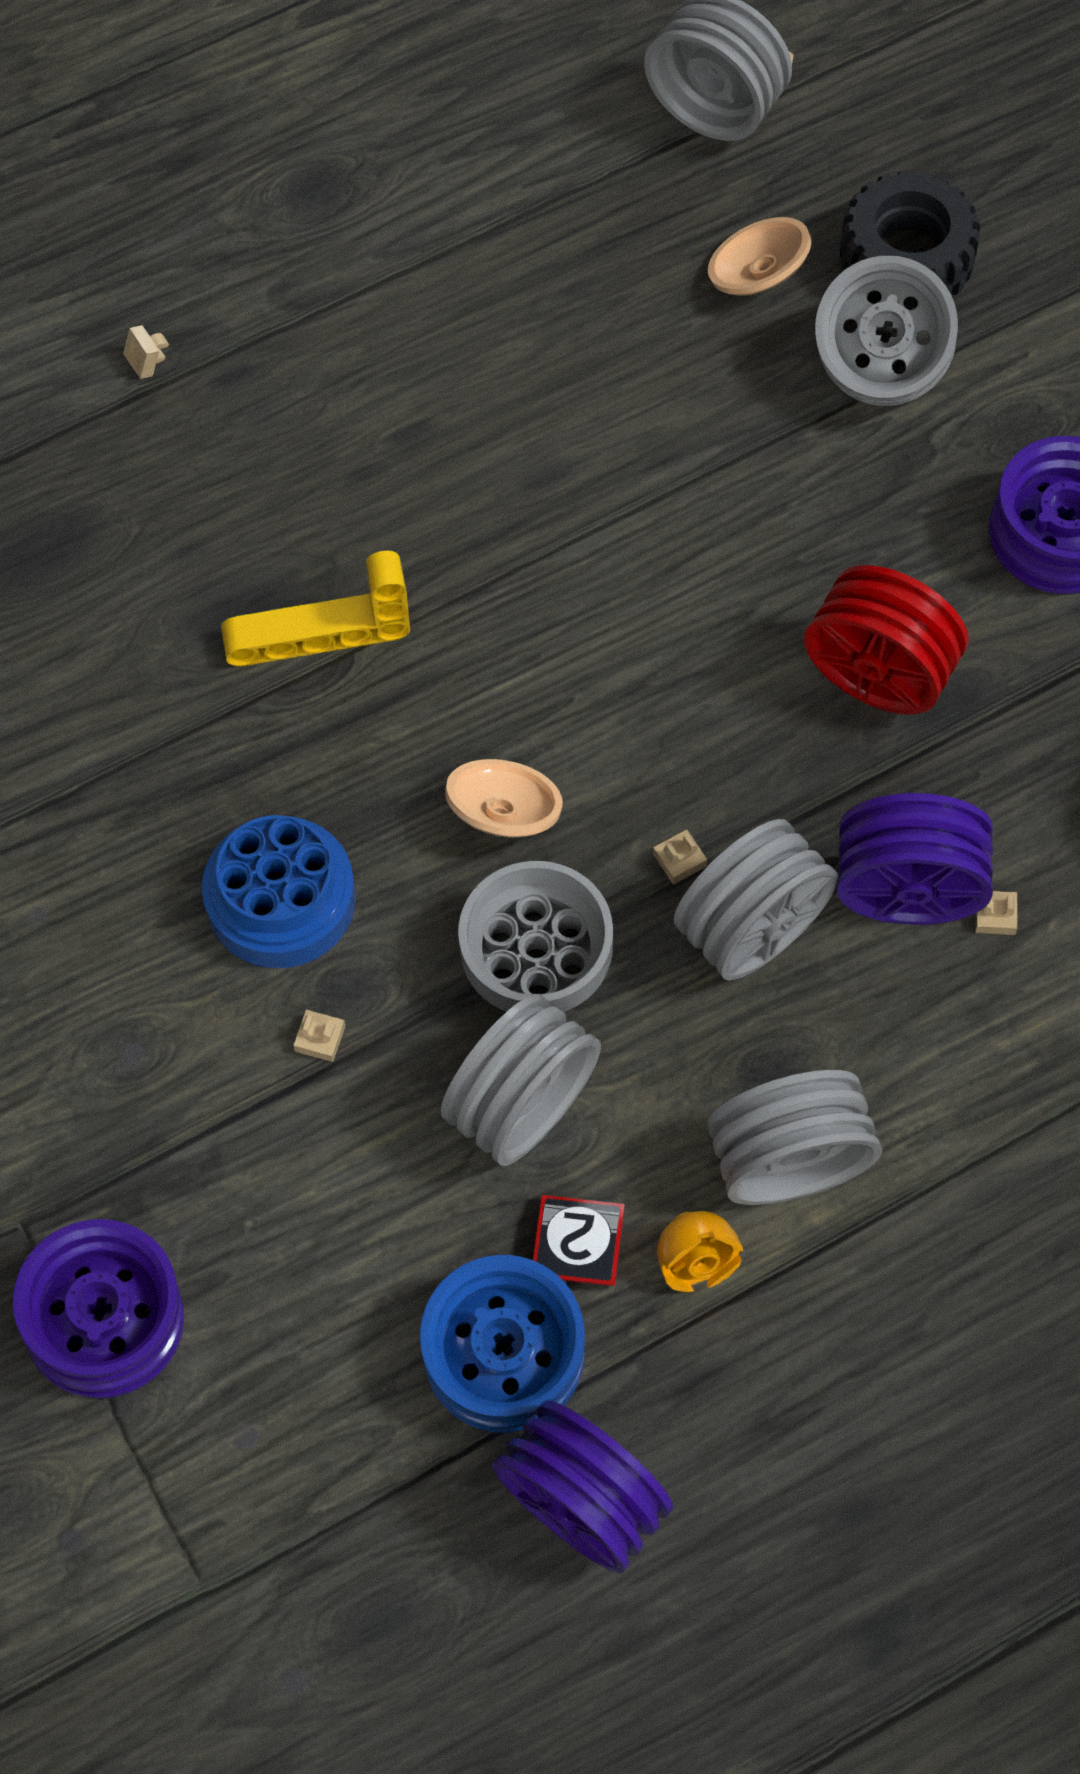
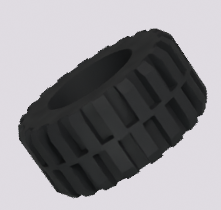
[840,170,981,310]

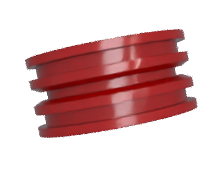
[804,565,969,715]

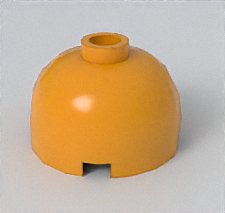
[657,1211,743,1292]

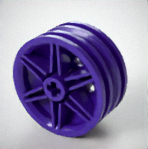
[989,436,1080,594]
[837,793,993,925]
[13,1219,184,1398]
[492,1400,673,1574]

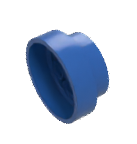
[202,815,356,968]

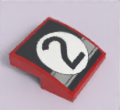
[533,1195,625,1287]

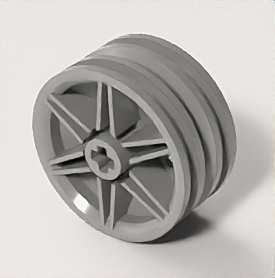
[644,0,792,141]
[815,256,958,406]
[674,819,838,980]
[441,994,601,1166]
[707,1070,882,1205]

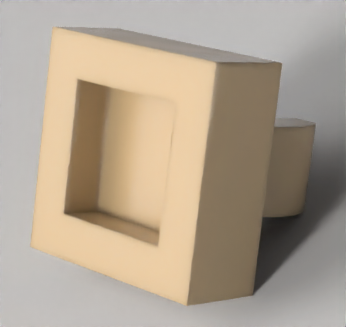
[123,325,169,379]
[653,830,707,885]
[975,891,1017,935]
[293,1010,346,1062]

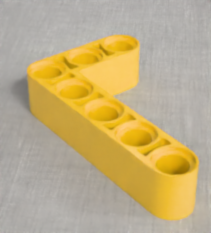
[221,551,410,666]

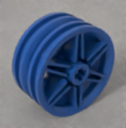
[420,1255,585,1433]

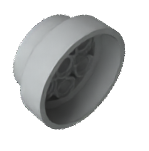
[458,861,613,1012]

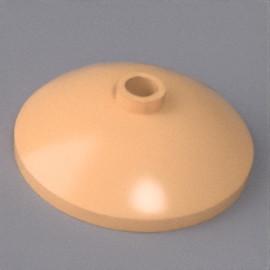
[708,217,811,296]
[445,759,563,838]

